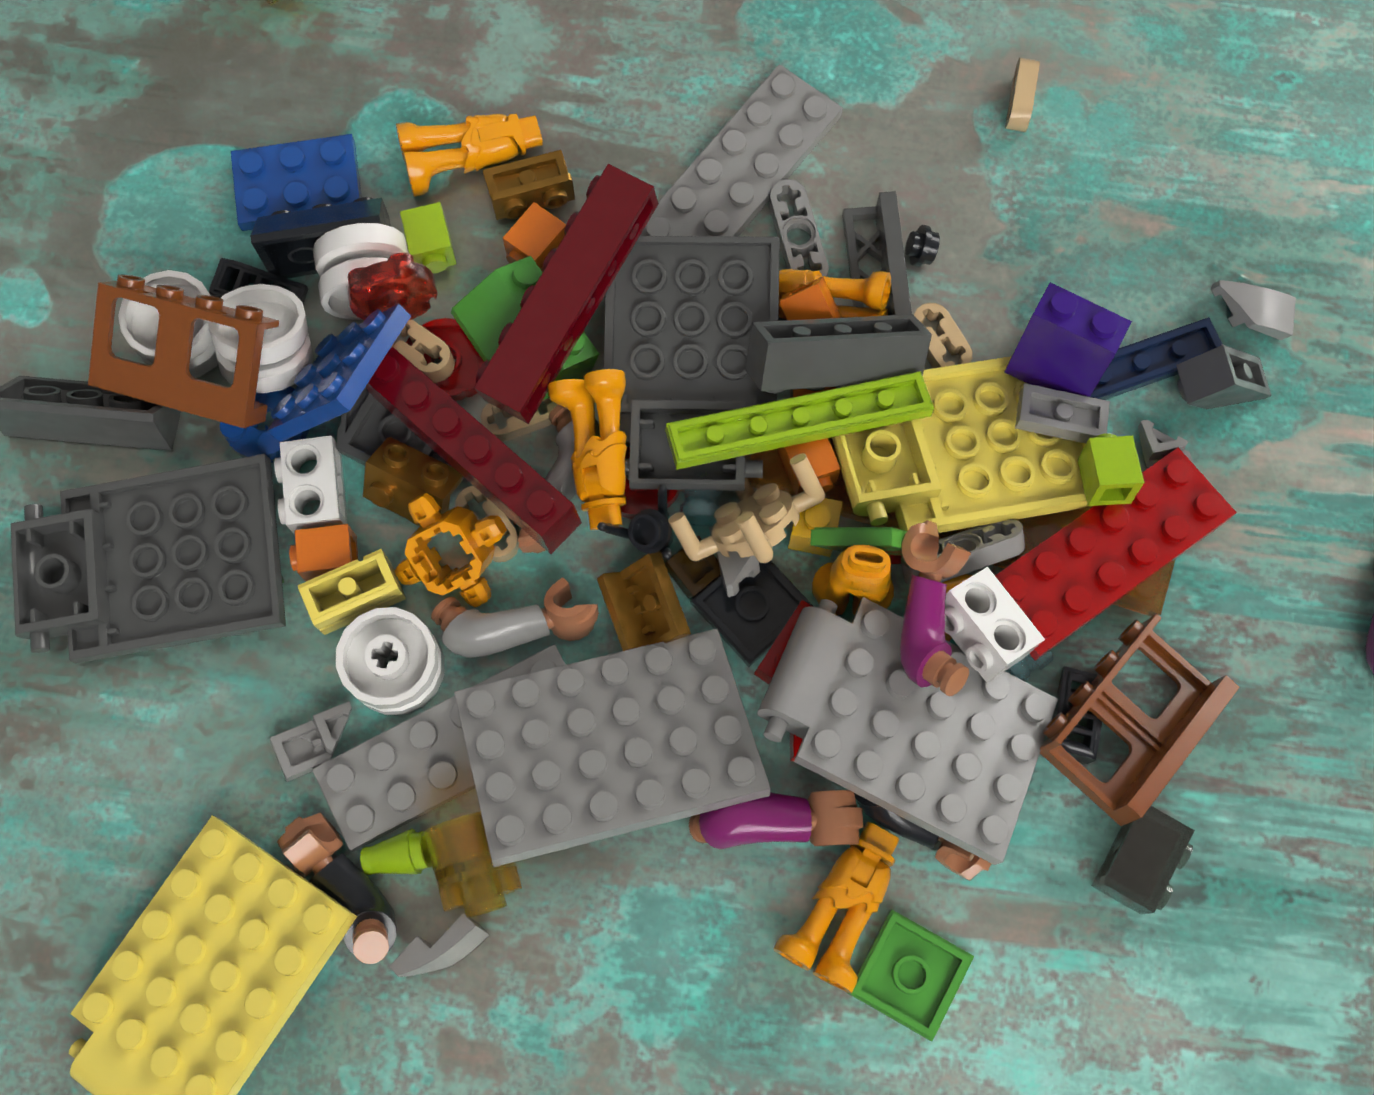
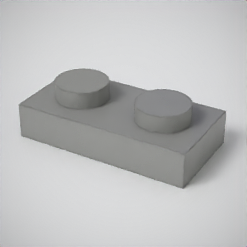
[1015,383,1110,444]

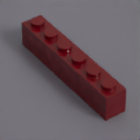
[474,164,659,424]
[366,347,582,554]

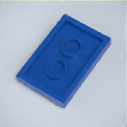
[231,134,362,231]

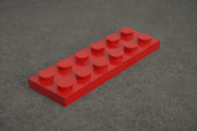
[995,447,1237,661]

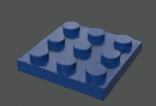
[267,304,411,442]

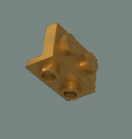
[483,150,575,220]
[363,437,463,526]
[597,552,691,651]

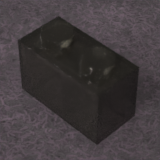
[1092,806,1195,915]

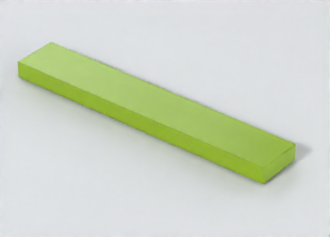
[665,371,934,470]

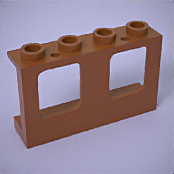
[88,274,279,428]
[1040,614,1240,826]

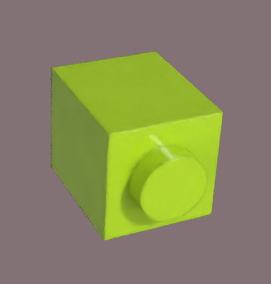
[400,202,457,274]
[1078,433,1144,506]

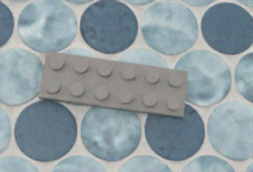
[640,64,843,236]
[312,644,566,852]

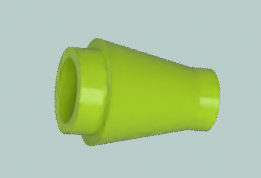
[360,828,433,875]

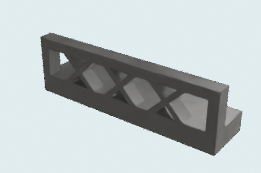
[842,191,912,315]

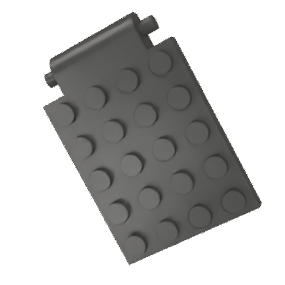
[603,236,780,491]
[10,454,286,664]

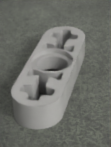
[769,179,829,277]
[901,519,1025,586]

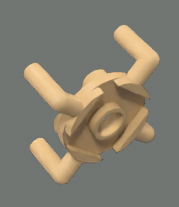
[668,454,825,563]

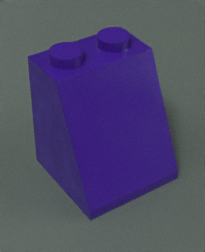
[1005,282,1132,397]

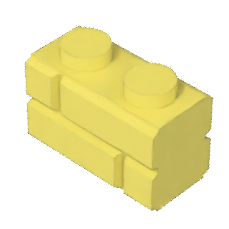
[297,549,406,635]

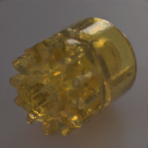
[423,811,522,918]

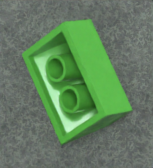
[451,256,599,400]

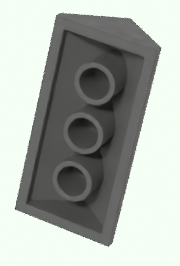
[0,376,181,451]

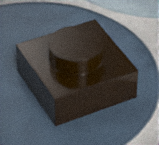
[664,535,720,598]

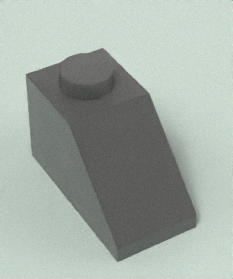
[1176,345,1272,409]

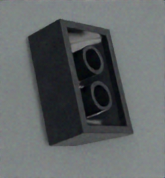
[250,197,391,279]

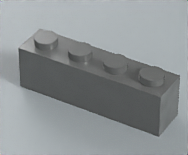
[745,314,932,393]

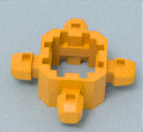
[395,493,507,608]

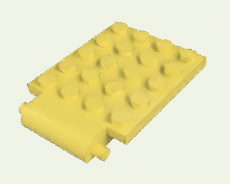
[831,356,1093,533]
[69,815,358,1095]

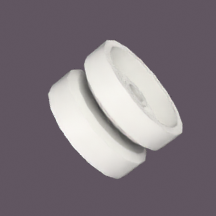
[313,223,415,320]
[118,270,218,378]
[208,284,314,393]
[336,607,444,715]

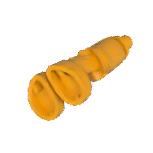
[396,113,543,197]
[778,269,891,320]
[547,369,627,530]
[812,545,894,616]
[773,822,900,994]

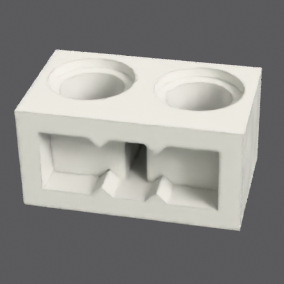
[274,435,348,535]
[945,567,1045,683]

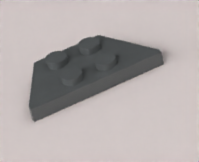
[336,387,451,466]

